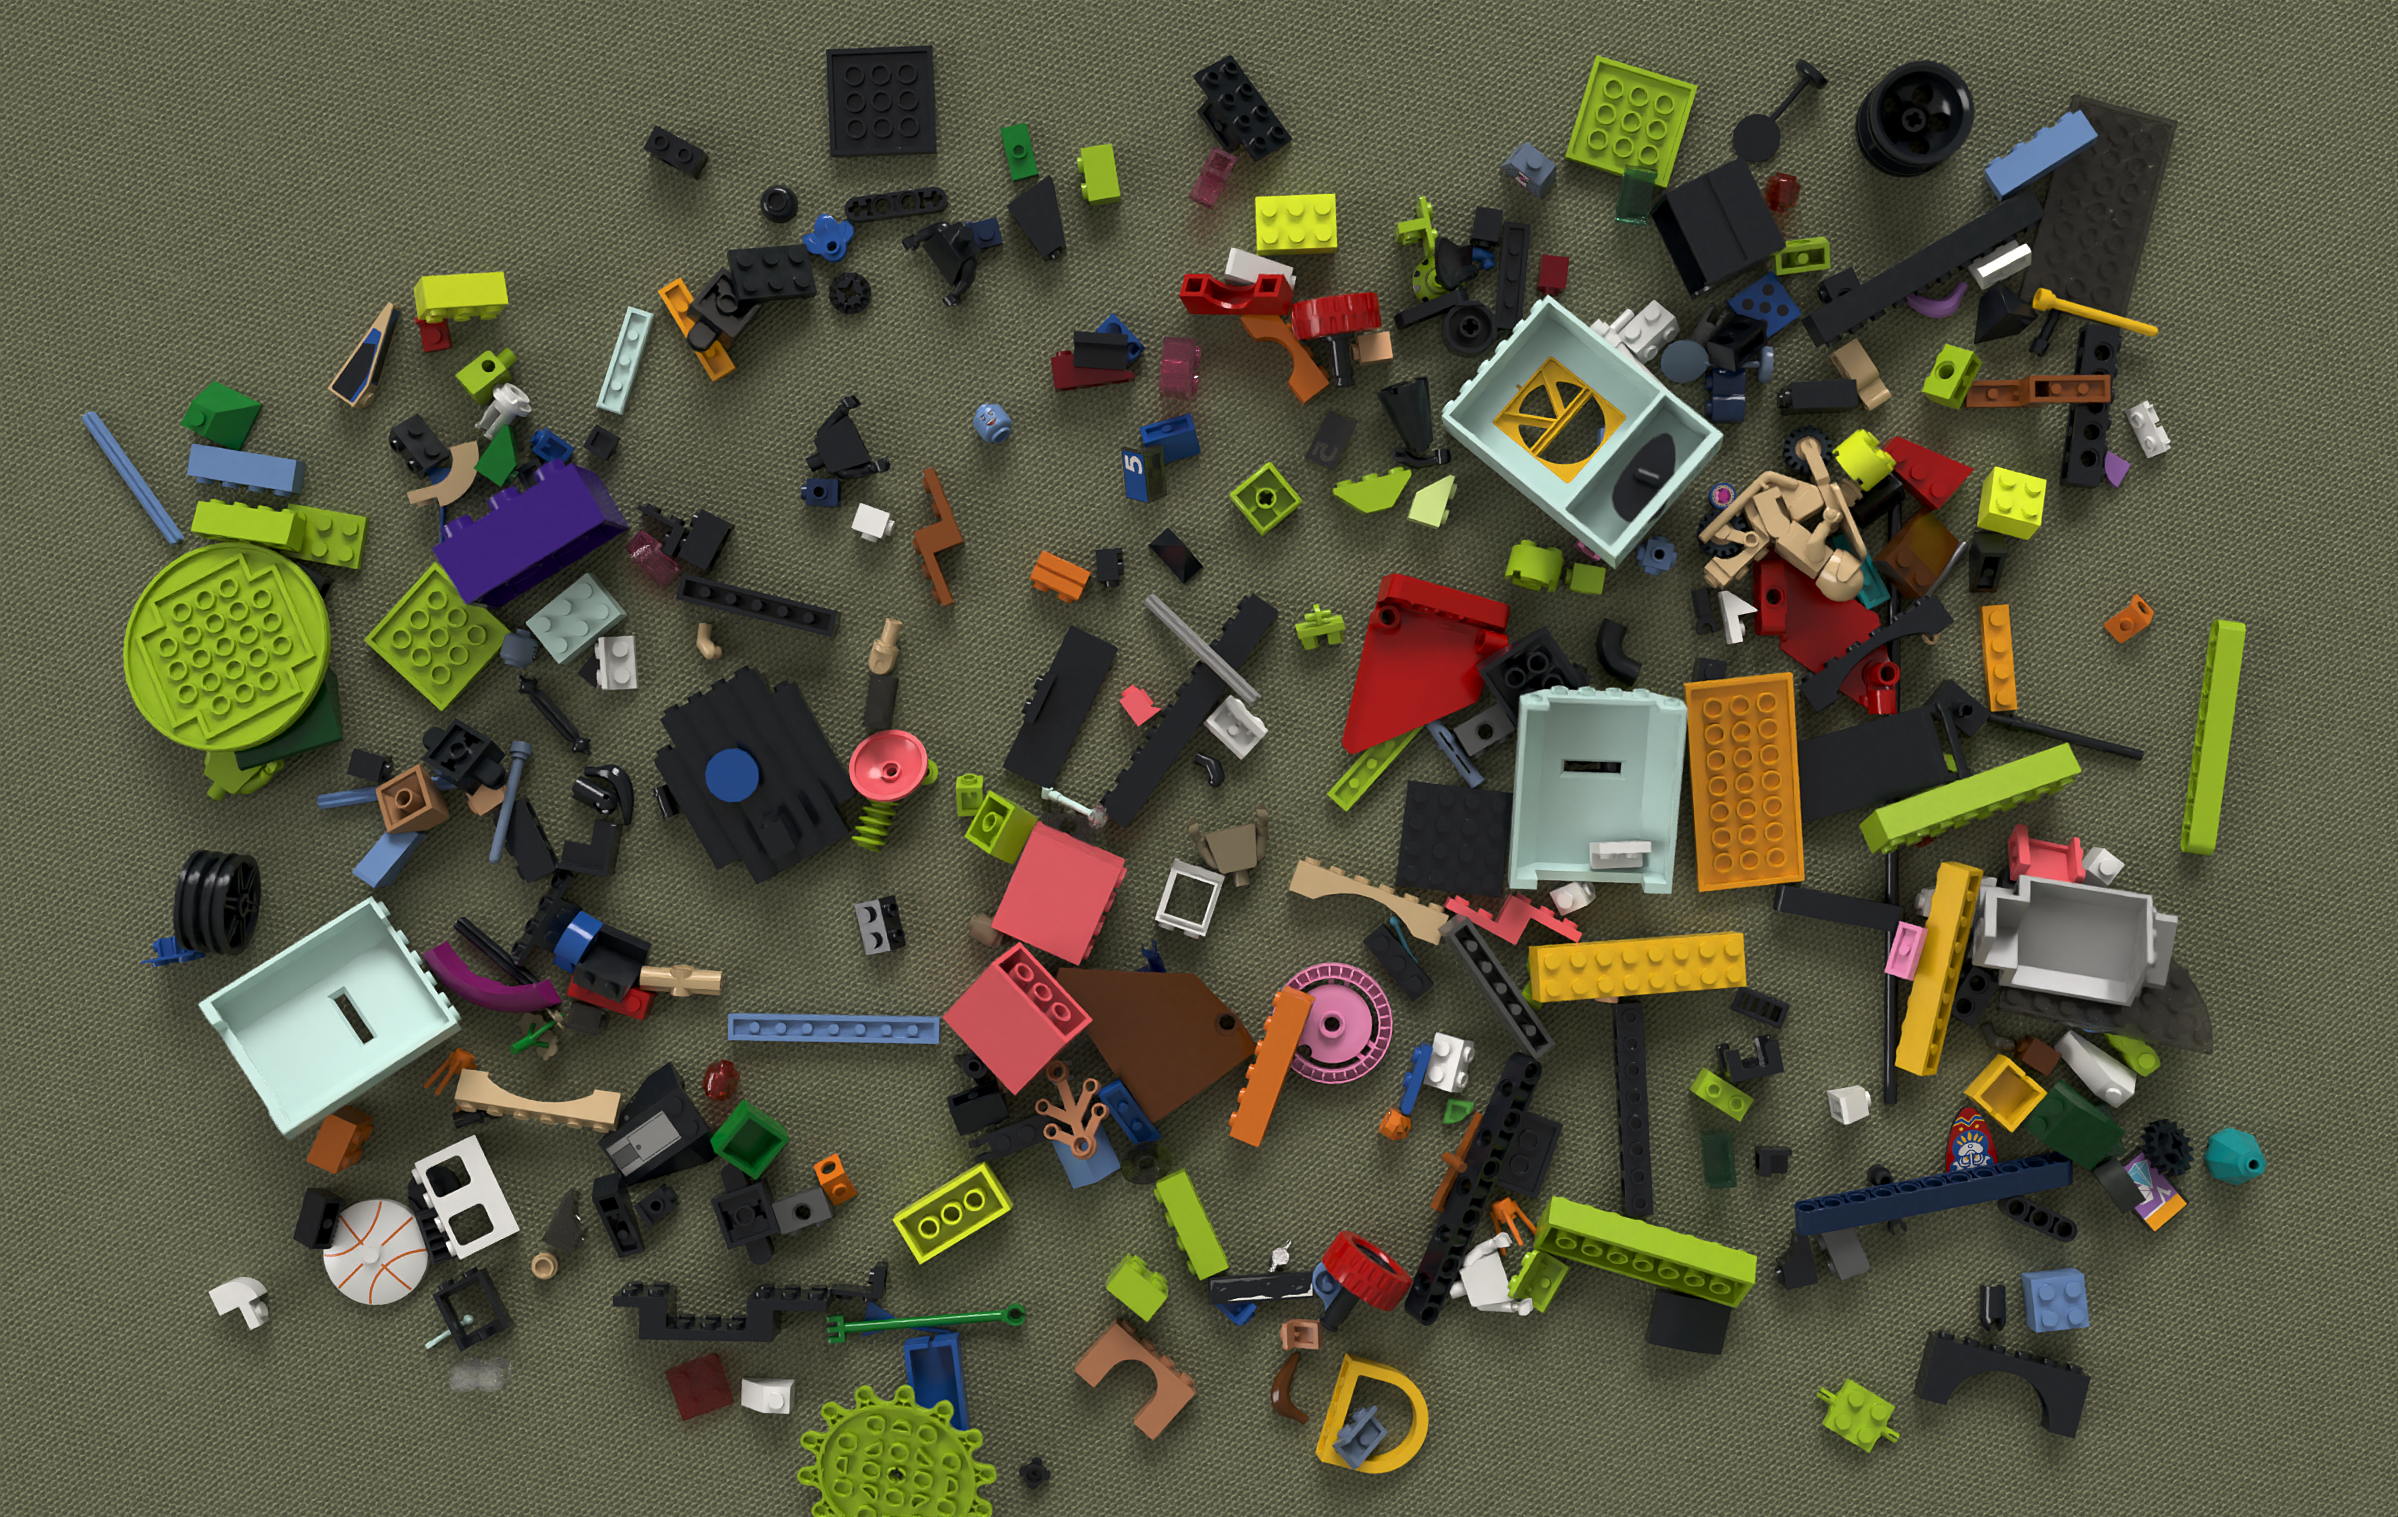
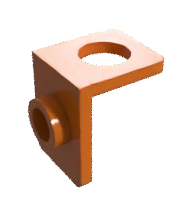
[2104,594,2154,643]
[814,1154,858,1206]

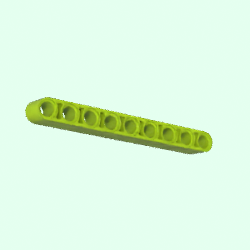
[2180,619,2246,856]

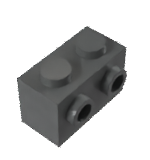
[1815,1227,1871,1281]

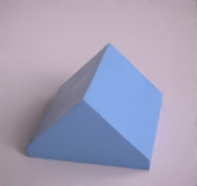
[1052,1123,1121,1189]

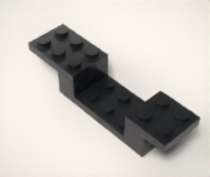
[613,1281,834,1342]

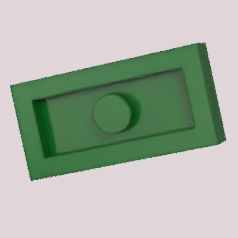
[1000,123,1039,182]

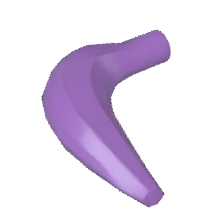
[1906,281,1969,318]

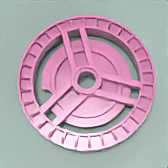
[1272,962,1393,1084]

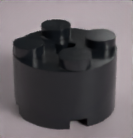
[1441,300,1497,358]

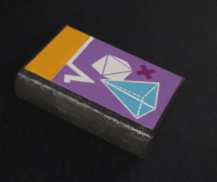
[2119,1146,2190,1233]

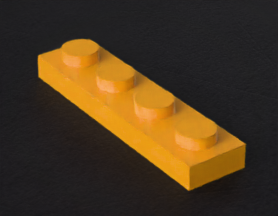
[658,278,737,383]
[1979,604,2018,712]

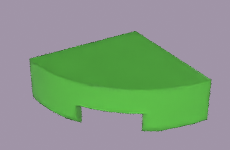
[1442,1097,1474,1124]

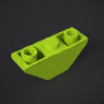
[1332,467,1412,515]

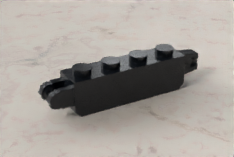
[968,1095,1103,1163]

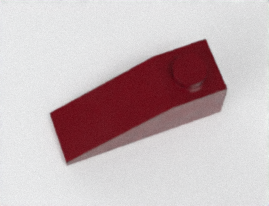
[1050,351,1134,392]

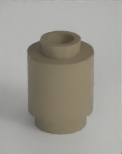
[966,912,1006,948]

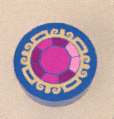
[1708,483,1736,510]

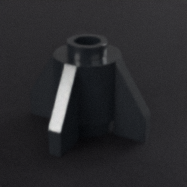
[954,1050,989,1086]

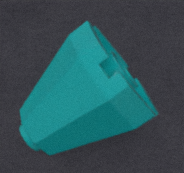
[2203,1127,2266,1185]

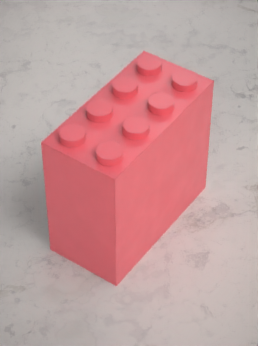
[990,821,1127,966]
[942,942,1093,1095]

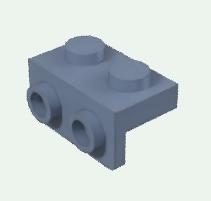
[1332,1405,1388,1470]

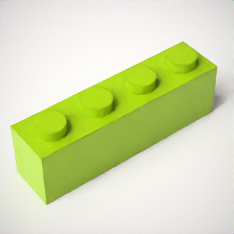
[190,499,307,552]
[1154,1167,1229,1281]

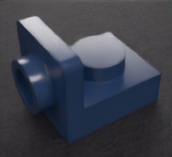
[964,217,1003,250]

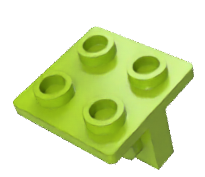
[1394,196,1438,259]

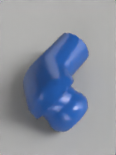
[1472,247,1495,270]

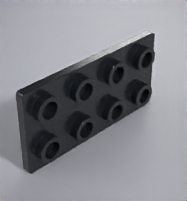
[1193,55,1292,162]

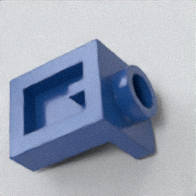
[530,427,575,463]

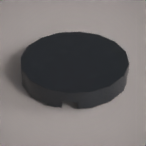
[408,1165,462,1218]

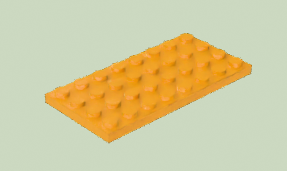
[1683,672,1805,892]

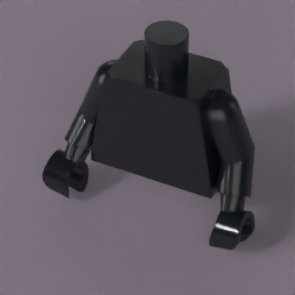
[902,221,981,307]
[805,395,890,480]

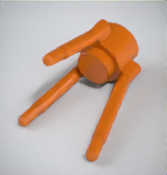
[423,1048,477,1112]
[1489,1196,1536,1256]

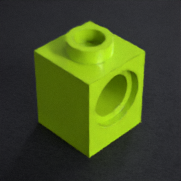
[1564,563,1606,596]

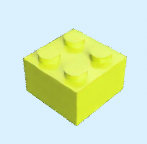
[1977,467,2047,540]

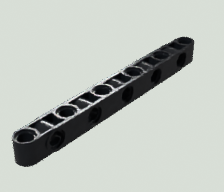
[1404,1051,1542,1326]

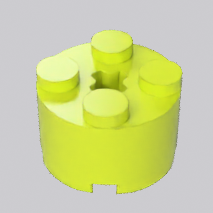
[1832,429,1896,491]

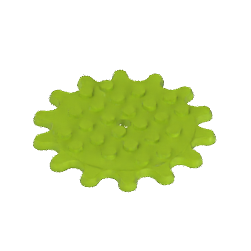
[797,1385,997,1517]

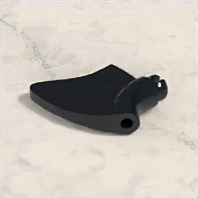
[1434,236,1478,292]

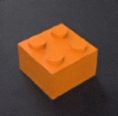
[306,1105,374,1174]

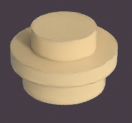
[531,1252,559,1279]

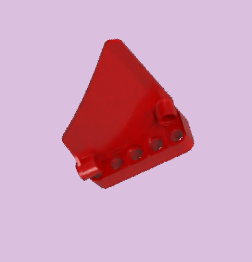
[1341,574,1511,754]

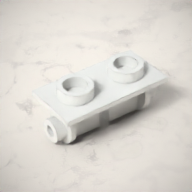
[2124,400,2171,459]

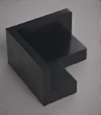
[555,819,623,877]

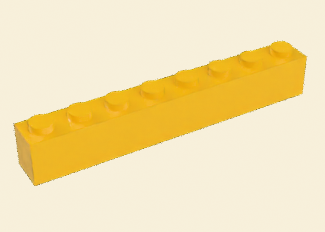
[1894,861,1984,1076]

